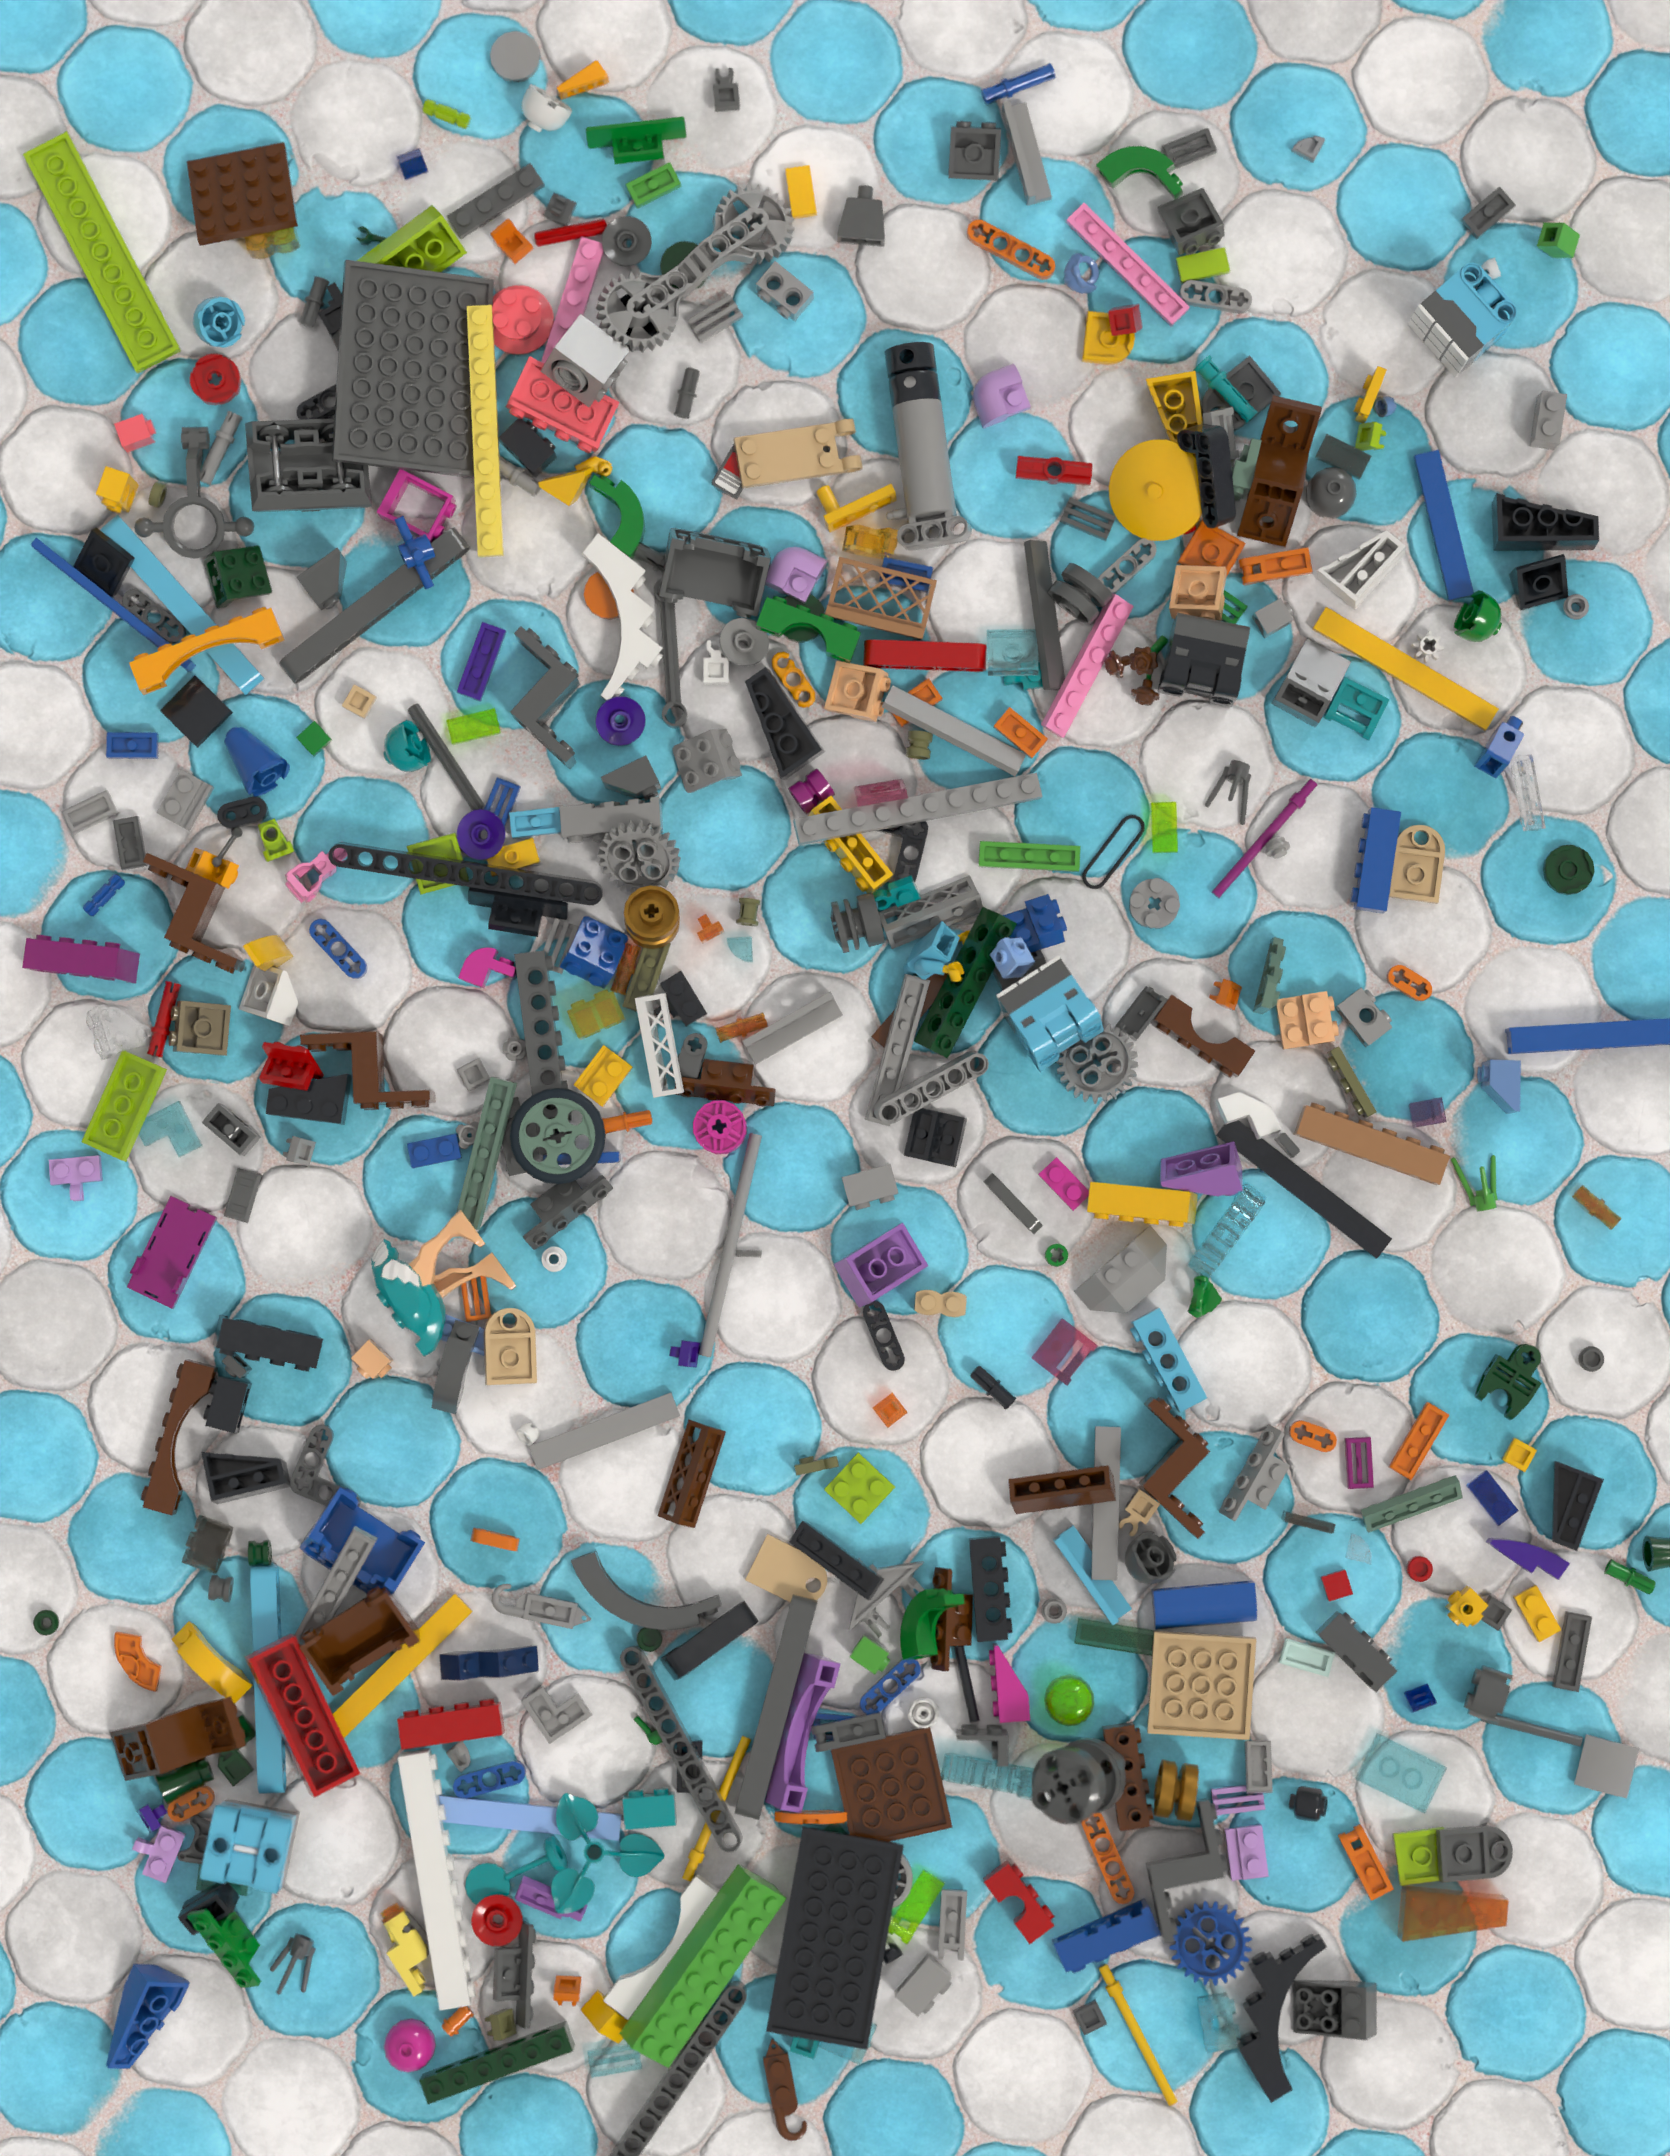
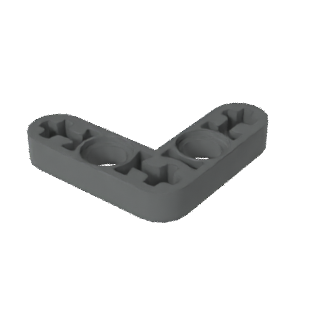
[290,1424,361,1507]

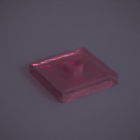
[854,779,908,807]

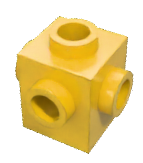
[1445,1585,1489,1627]

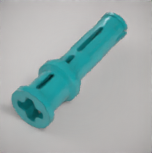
[1193,355,1258,423]

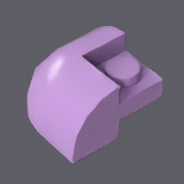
[973,363,1031,429]
[765,547,828,603]

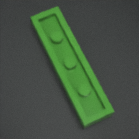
[978,841,1081,872]

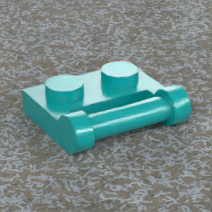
[1324,677,1390,740]

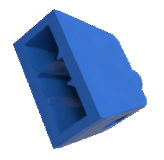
[1474,716,1524,779]

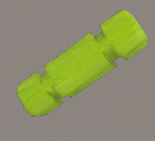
[422,99,471,129]

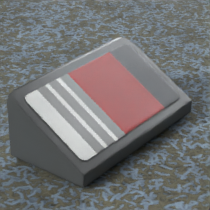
[711,444,743,499]

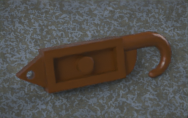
[763,2038,807,2141]

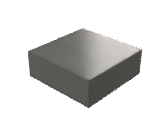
[1274,1133,1300,1158]
[1481,1595,1512,1631]
[1073,1999,1107,2036]

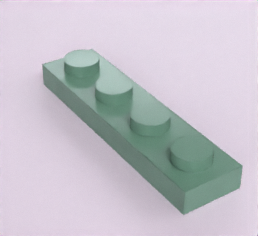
[1361,1475,1463,1533]

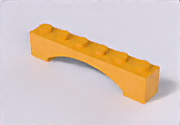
[129,607,285,695]

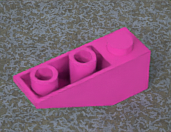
[989,1643,1030,1723]

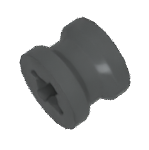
[208,1575,234,1603]

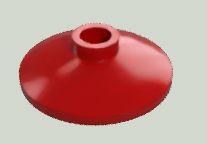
[471,1894,523,1946]

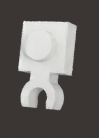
[703,640,729,684]

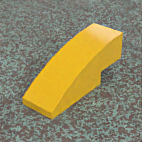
[243,935,294,971]

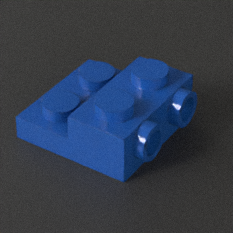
[1003,894,1067,953]

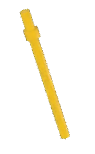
[682,1735,751,1882]
[1098,1963,1178,2106]

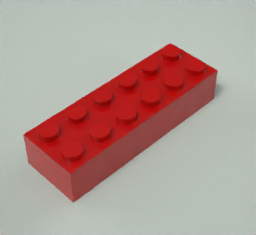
[244,1633,361,1798]

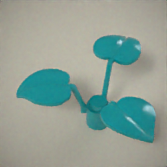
[551,1793,665,1914]

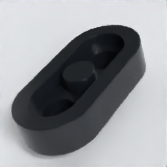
[217,797,268,829]

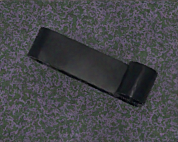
[1177,424,1236,529]
[660,1600,759,1680]

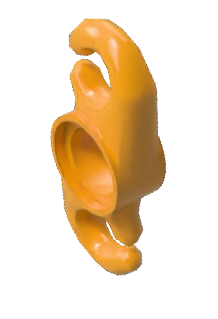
[772,652,815,708]

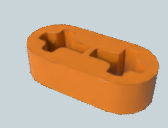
[1387,965,1432,1001]
[1289,1420,1337,1452]
[470,1528,520,1551]
[167,1786,215,1822]

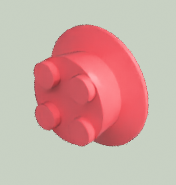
[492,285,554,355]

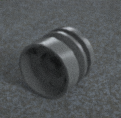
[830,892,885,953]

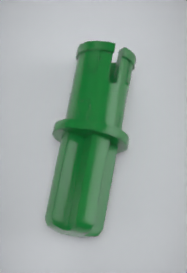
[1604,1559,1656,1594]

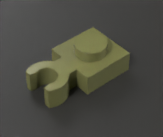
[794,1456,839,1476]

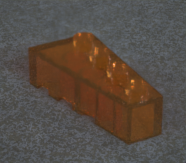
[1397,1885,1509,1942]

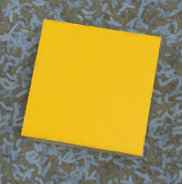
[1501,1437,1537,1472]

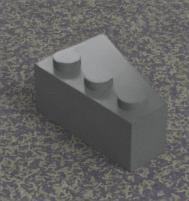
[1315,1611,1398,1692]

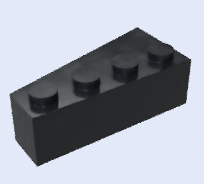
[1492,493,1599,551]
[745,667,825,780]
[213,1315,323,1372]

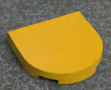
[1082,311,1135,365]

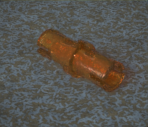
[610,943,641,995]
[715,1012,768,1043]
[1572,1185,1621,1230]

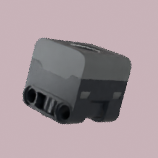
[1158,613,1250,707]

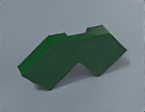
[218,1714,256,1787]

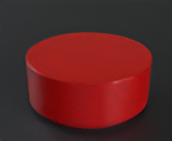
[1406,1556,1433,1582]

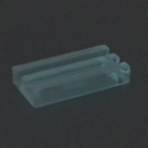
[587,2044,642,2078]

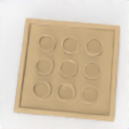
[1147,1631,1256,1740]

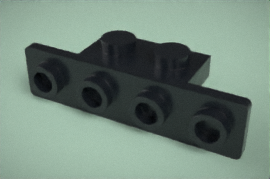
[468,887,568,937]

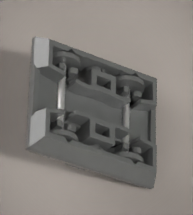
[245,419,372,512]

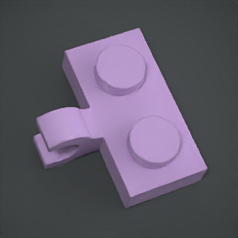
[49,1155,103,1201]
[132,1825,186,1883]

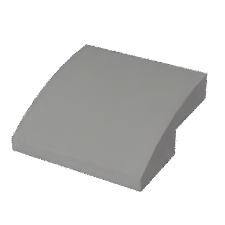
[1574,1734,1640,1798]

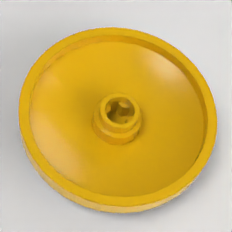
[1109,439,1202,541]

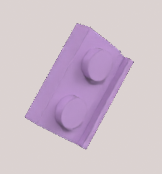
[1224,1824,1269,1881]

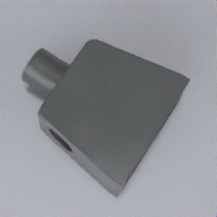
[837,185,885,247]

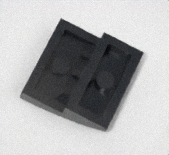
[160,675,233,748]
[904,1108,967,1168]

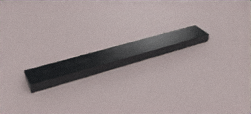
[1216,1120,1392,1259]

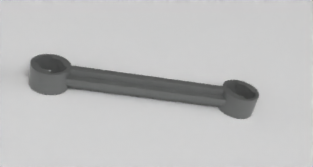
[654,579,688,728]

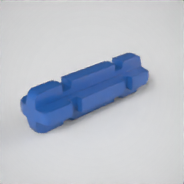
[83,874,125,916]

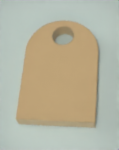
[1389,825,1445,904]
[484,1308,537,1385]
[745,1534,827,1603]

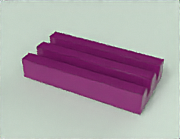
[1344,1437,1374,1489]

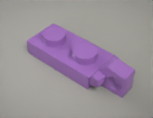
[514,1876,587,1922]

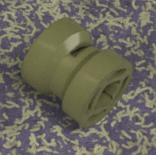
[906,730,933,760]

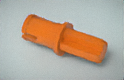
[602,1110,653,1134]

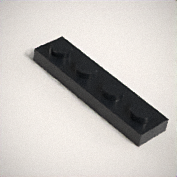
[789,1521,884,1600]

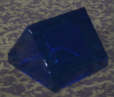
[396,148,429,180]
[1404,1683,1437,1713]

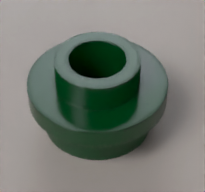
[33,1610,59,1635]

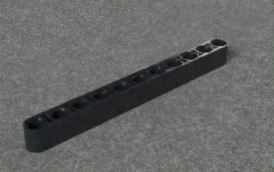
[328,842,603,905]

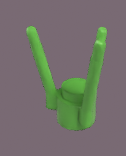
[1451,1155,1498,1211]

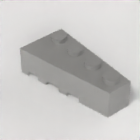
[560,797,663,843]

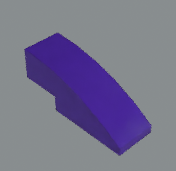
[1486,1538,1570,1580]

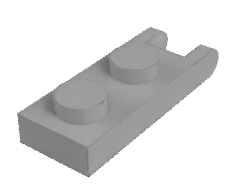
[938,1889,967,1961]

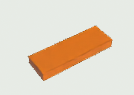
[1388,1402,1449,1480]

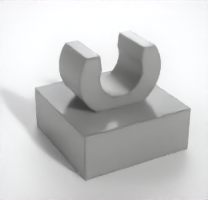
[283,1136,316,1166]

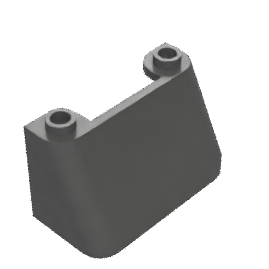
[659,528,771,618]

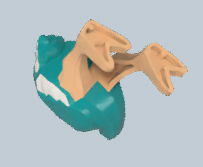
[371,1209,516,1357]

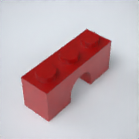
[983,1860,1055,1944]

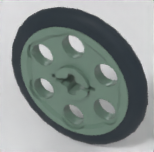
[510,1088,606,1184]

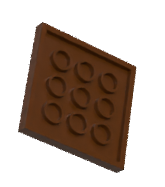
[187,142,298,246]
[831,1727,953,1842]

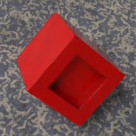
[1108,304,1142,336]

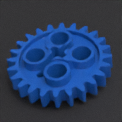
[1169,1901,1252,1986]

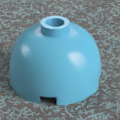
[193,296,245,348]

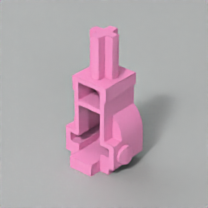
[285,848,348,903]

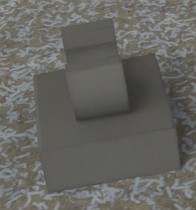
[544,193,577,226]

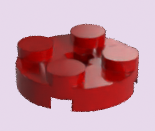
[190,354,241,405]

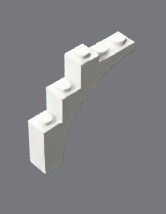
[582,533,663,701]

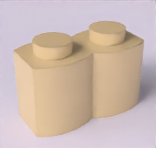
[914,1290,967,1317]

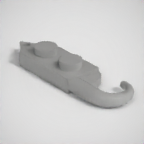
[491,1584,591,1629]

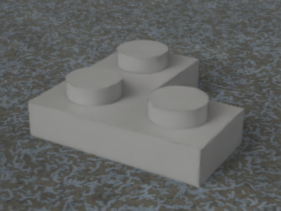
[521,1686,592,1744]

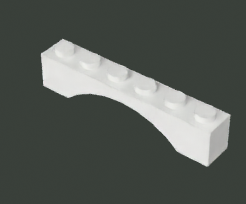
[604,1873,719,2019]

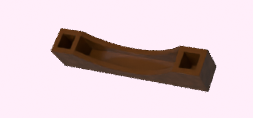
[141,1359,218,1515]

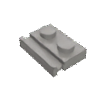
[156,769,214,831]

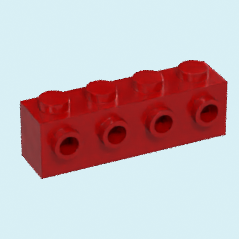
[397,1698,505,1750]

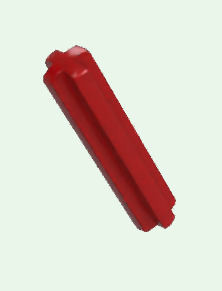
[534,219,607,247]

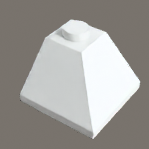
[239,964,298,1026]

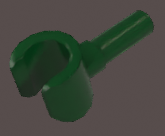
[356,226,387,245]

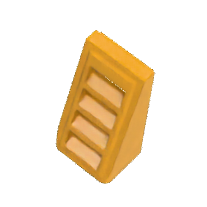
[556,60,609,100]

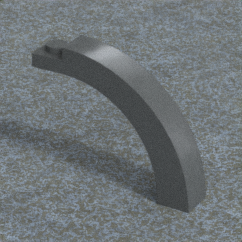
[571,1550,722,1630]

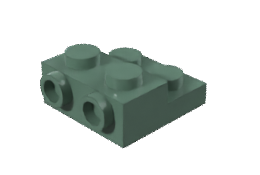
[1232,438,1262,501]

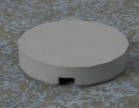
[490,31,540,82]

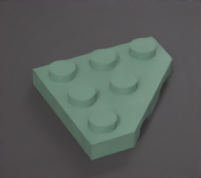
[1253,937,1286,1014]

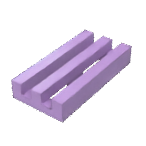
[1211,1785,1265,1815]

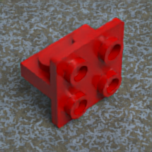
[259,1042,324,1091]

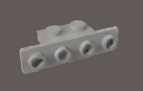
[1219,1425,1290,1521]

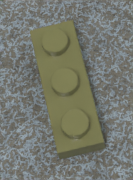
[1327,1046,1377,1118]

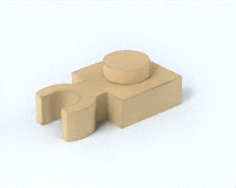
[1119,1489,1160,1537]

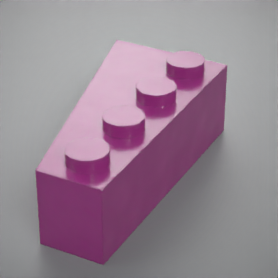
[22,935,140,984]

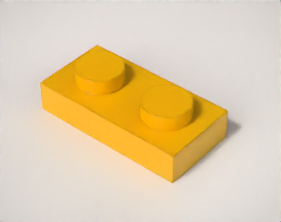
[1513,1585,1561,1642]

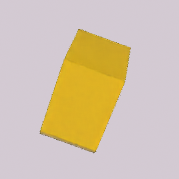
[538,467,593,506]
[581,1990,630,2044]

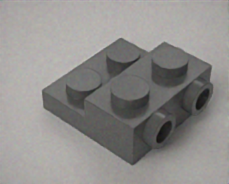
[948,121,1001,181]
[1158,188,1225,255]

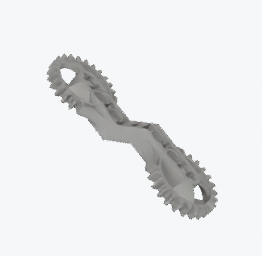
[596,184,795,353]

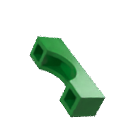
[756,596,861,663]

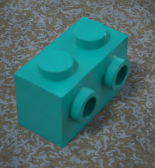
[622,1788,677,1830]

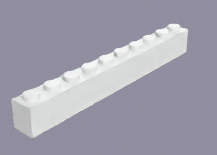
[398,1748,476,2010]

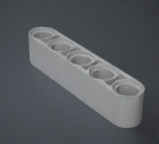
[873,1051,989,1124]

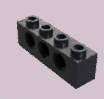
[969,1536,1012,1642]

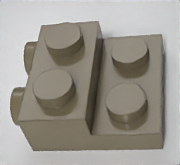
[169,1001,231,1056]

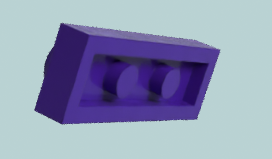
[457,622,506,702]

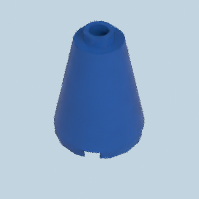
[224,727,290,797]

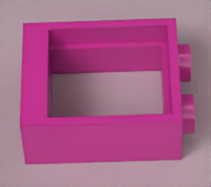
[377,469,457,543]

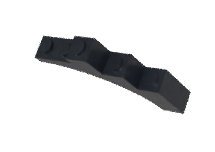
[1236,1934,1327,2103]

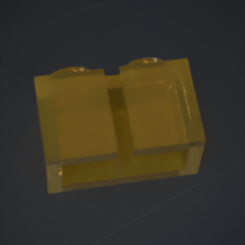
[567,989,627,1040]

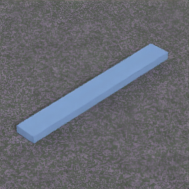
[438,1795,622,1841]

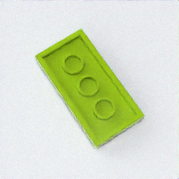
[81,1050,167,1162]

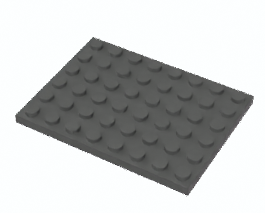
[332,260,494,478]

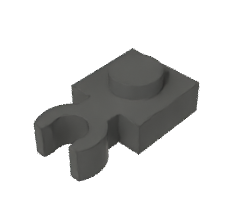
[713,68,740,112]

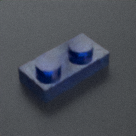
[1466,1470,1519,1526]

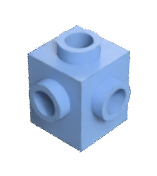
[990,937,1035,979]

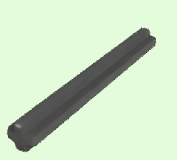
[408,703,484,811]

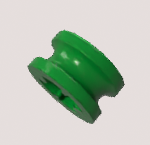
[1045,1244,1068,1267]

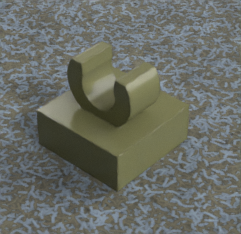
[485,2008,517,2041]

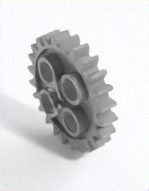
[598,820,681,892]
[1056,1023,1138,1104]

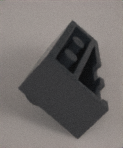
[1552,1461,1604,1551]

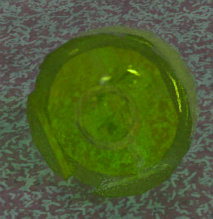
[1044,1674,1095,1726]

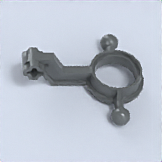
[134,427,254,559]

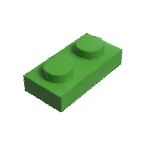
[626,162,682,209]

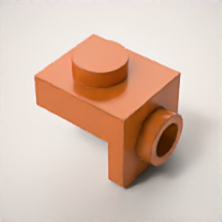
[490,219,534,264]

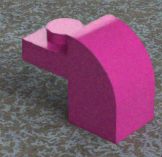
[458,948,517,989]

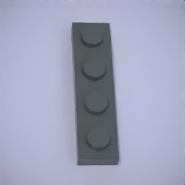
[447,163,545,239]

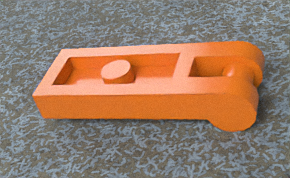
[1238,547,1313,585]
[1338,1824,1394,1901]

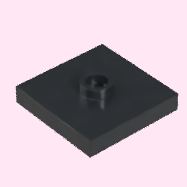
[73,528,135,597]

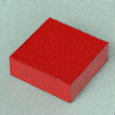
[1321,1569,1353,1602]

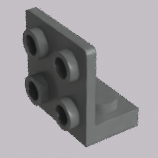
[956,1724,1008,1767]

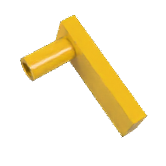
[816,484,897,533]

